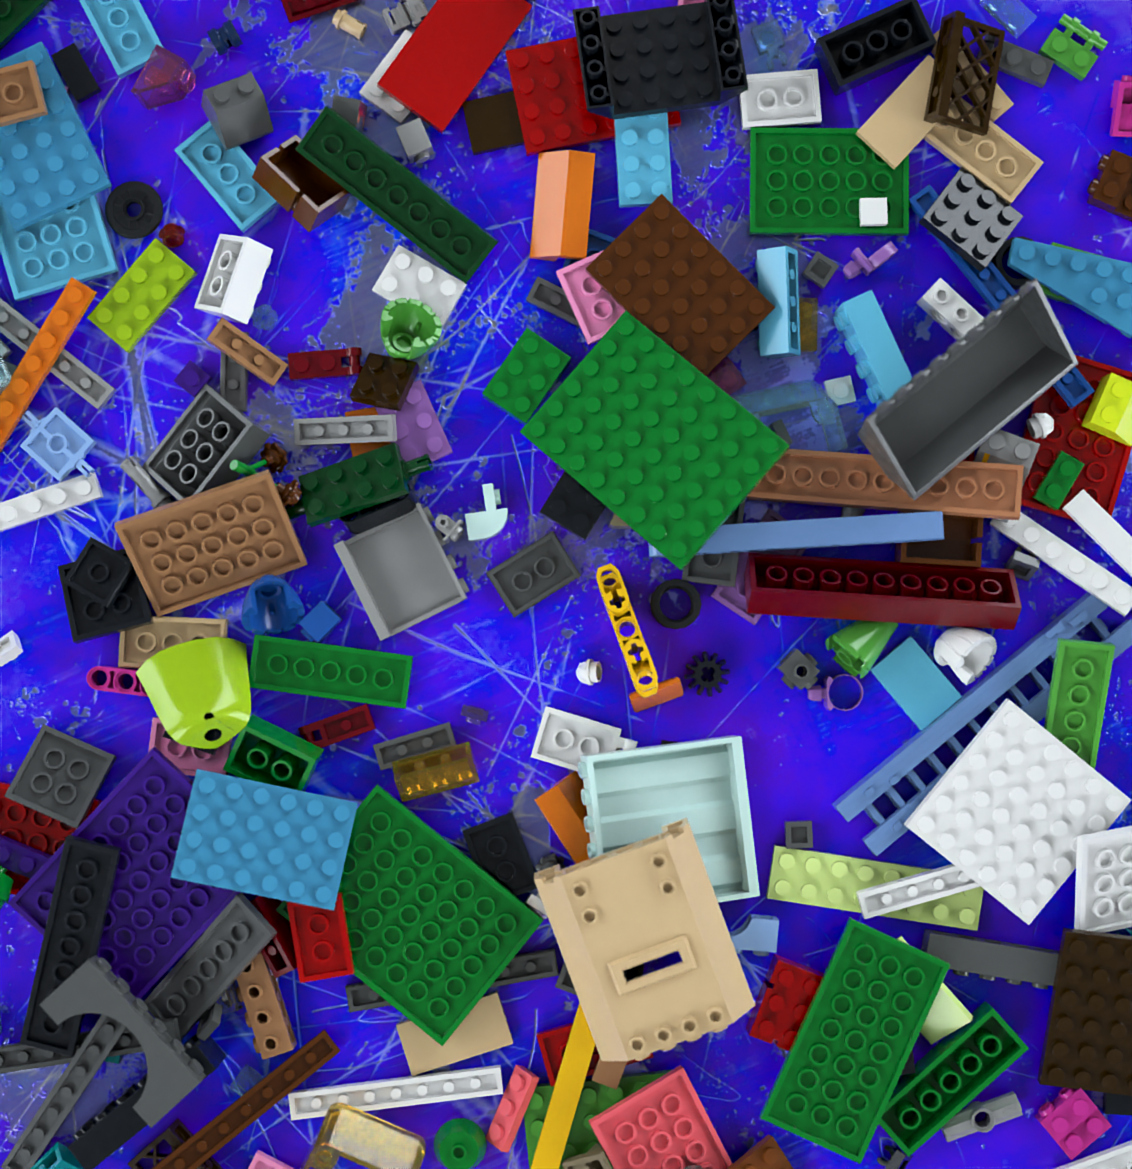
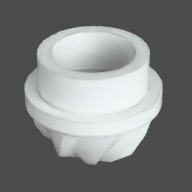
[1026,413,1054,439]
[576,659,602,685]

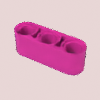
[86,666,148,697]

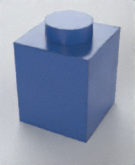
[299,600,343,642]

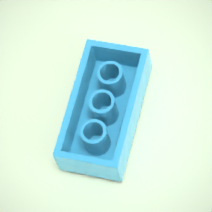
[833,290,912,407]

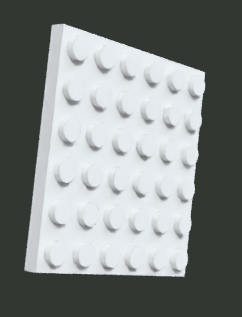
[904,698,1131,925]

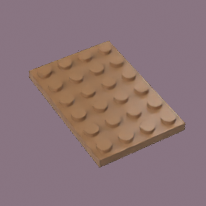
[114,469,308,617]

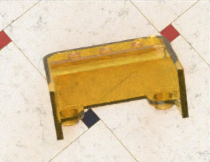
[300,1103,426,1169]

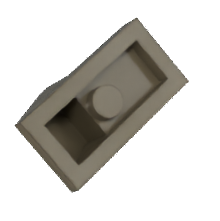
[561,1143,612,1169]

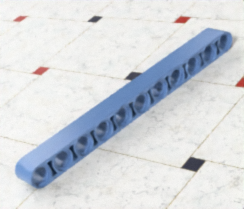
[648,511,944,558]

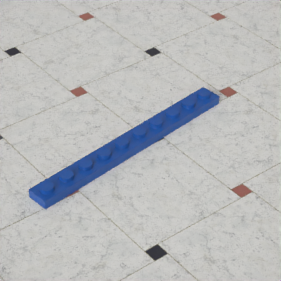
[909,184,1095,409]

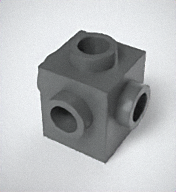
[776,648,820,690]

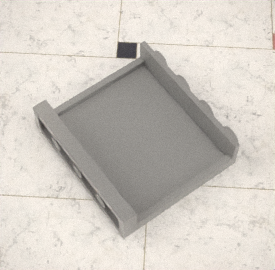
[333,503,470,641]

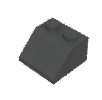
[201,72,274,151]

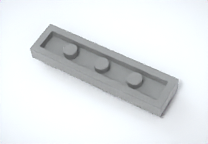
[293,414,397,445]

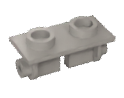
[435,515,465,543]

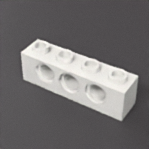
[916,278,984,341]

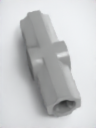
[941,1091,1023,1142]

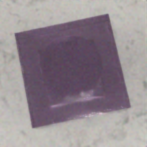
[460,703,490,725]

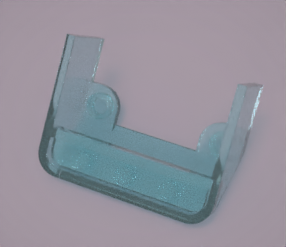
[731,379,848,452]

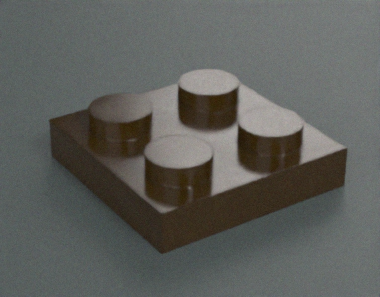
[350,353,420,411]

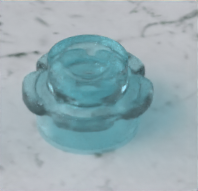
[251,304,278,330]

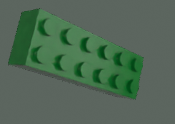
[879,1001,1029,1157]

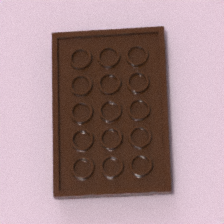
[585,194,775,376]

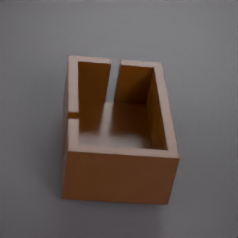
[252,135,351,232]
[894,511,984,567]

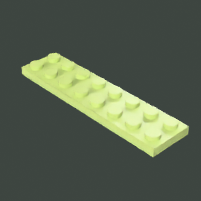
[766,845,984,931]

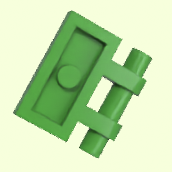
[1038,13,1108,81]

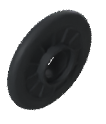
[105,181,163,239]

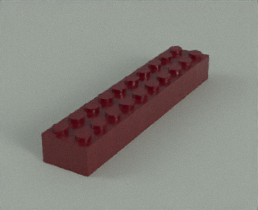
[744,552,1022,630]

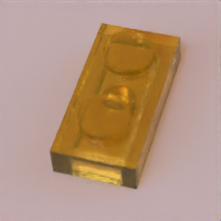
[799,298,818,352]

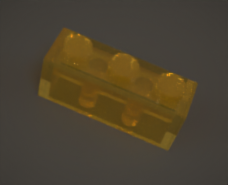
[392,742,480,802]

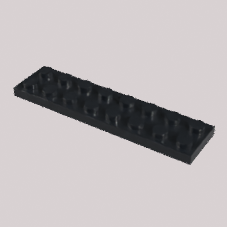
[20,835,122,1057]

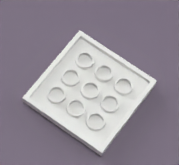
[1074,826,1132,933]

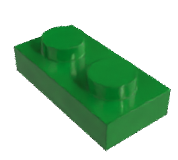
[1032,451,1085,511]

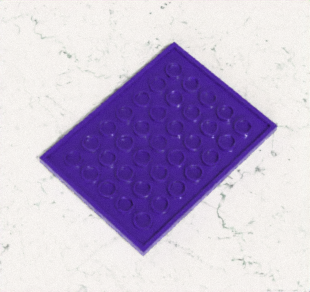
[8,747,241,999]

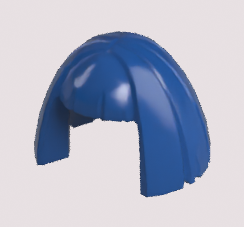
[241,574,305,635]

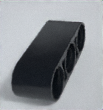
[340,483,417,534]

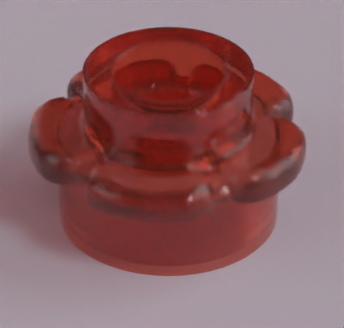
[159,223,185,248]

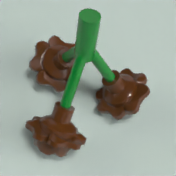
[230,442,302,507]

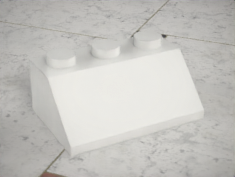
[194,234,273,324]

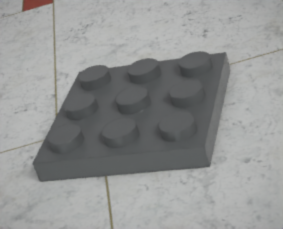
[5,724,117,829]

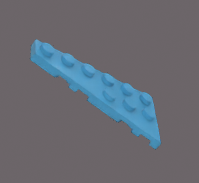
[1007,237,1132,339]

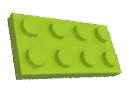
[87,238,197,353]

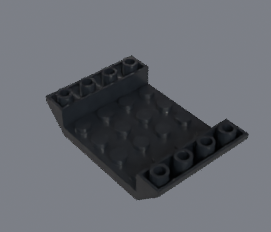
[572,0,748,120]

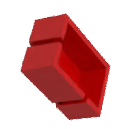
[746,954,824,1051]

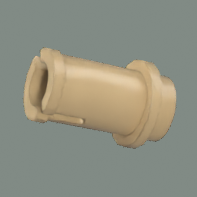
[332,9,367,40]

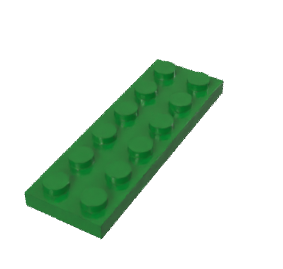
[249,634,413,709]

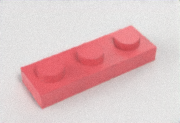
[486,1065,540,1152]

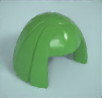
[380,298,442,360]

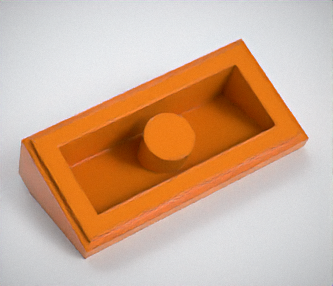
[628,676,684,712]

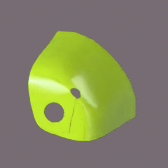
[136,637,251,749]

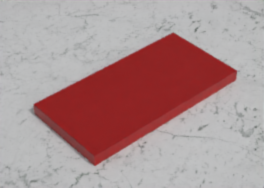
[377,0,532,134]

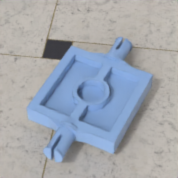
[20,407,97,482]

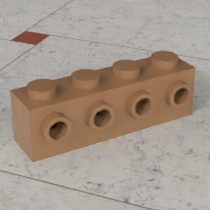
[237,952,297,1060]

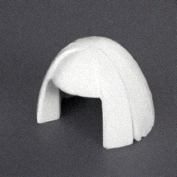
[934,627,997,685]

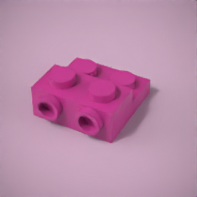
[1109,75,1132,137]
[1034,1087,1112,1160]

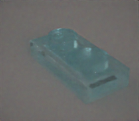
[979,0,1037,39]

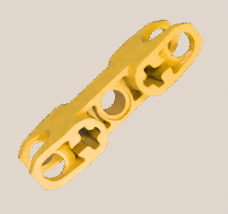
[596,563,658,698]

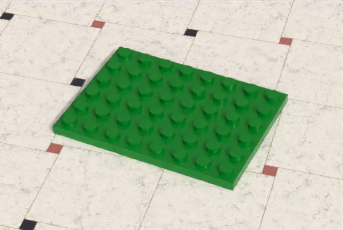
[520,311,790,571]
[276,784,544,1046]

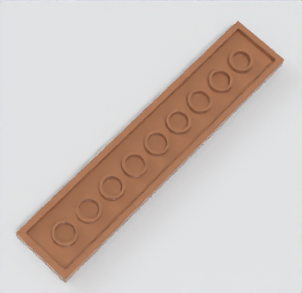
[747,449,1024,520]

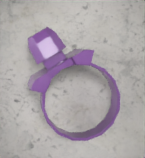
[843,241,899,279]
[807,674,863,711]

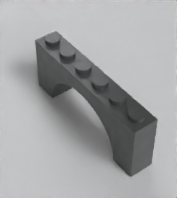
[40,955,206,1128]

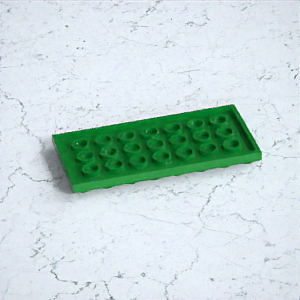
[760,917,951,1164]

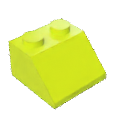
[1081,373,1132,447]

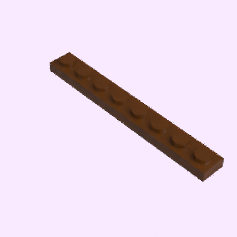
[151,1029,341,1169]

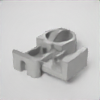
[382,0,428,35]

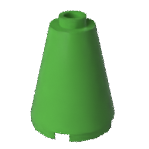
[825,620,898,679]

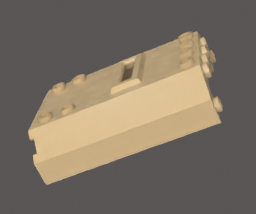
[534,817,755,1061]

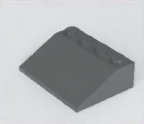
[142,384,270,500]

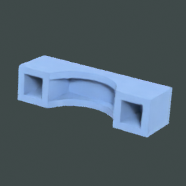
[729,914,779,956]

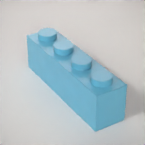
[755,246,801,359]

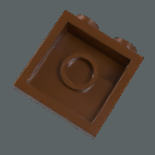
[1086,149,1132,222]

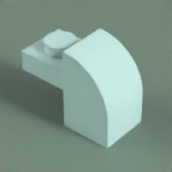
[465,483,508,542]

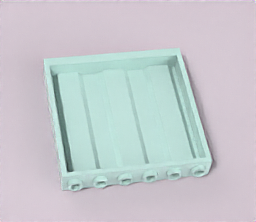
[578,735,760,903]

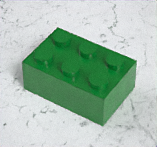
[482,328,571,426]
[223,714,324,792]

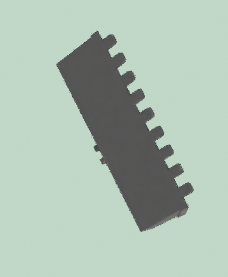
[857,278,1078,501]

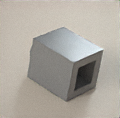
[396,118,434,164]

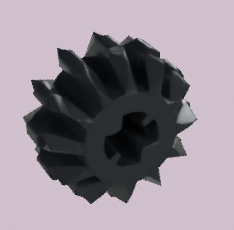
[684,651,730,697]

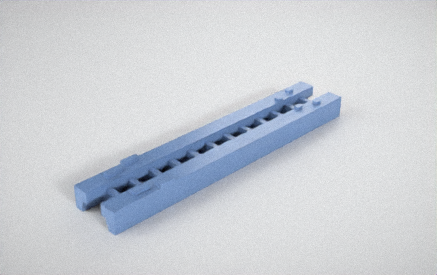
[832,592,1132,857]

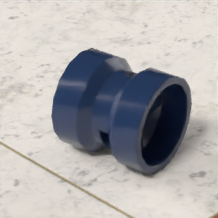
[207,20,243,56]

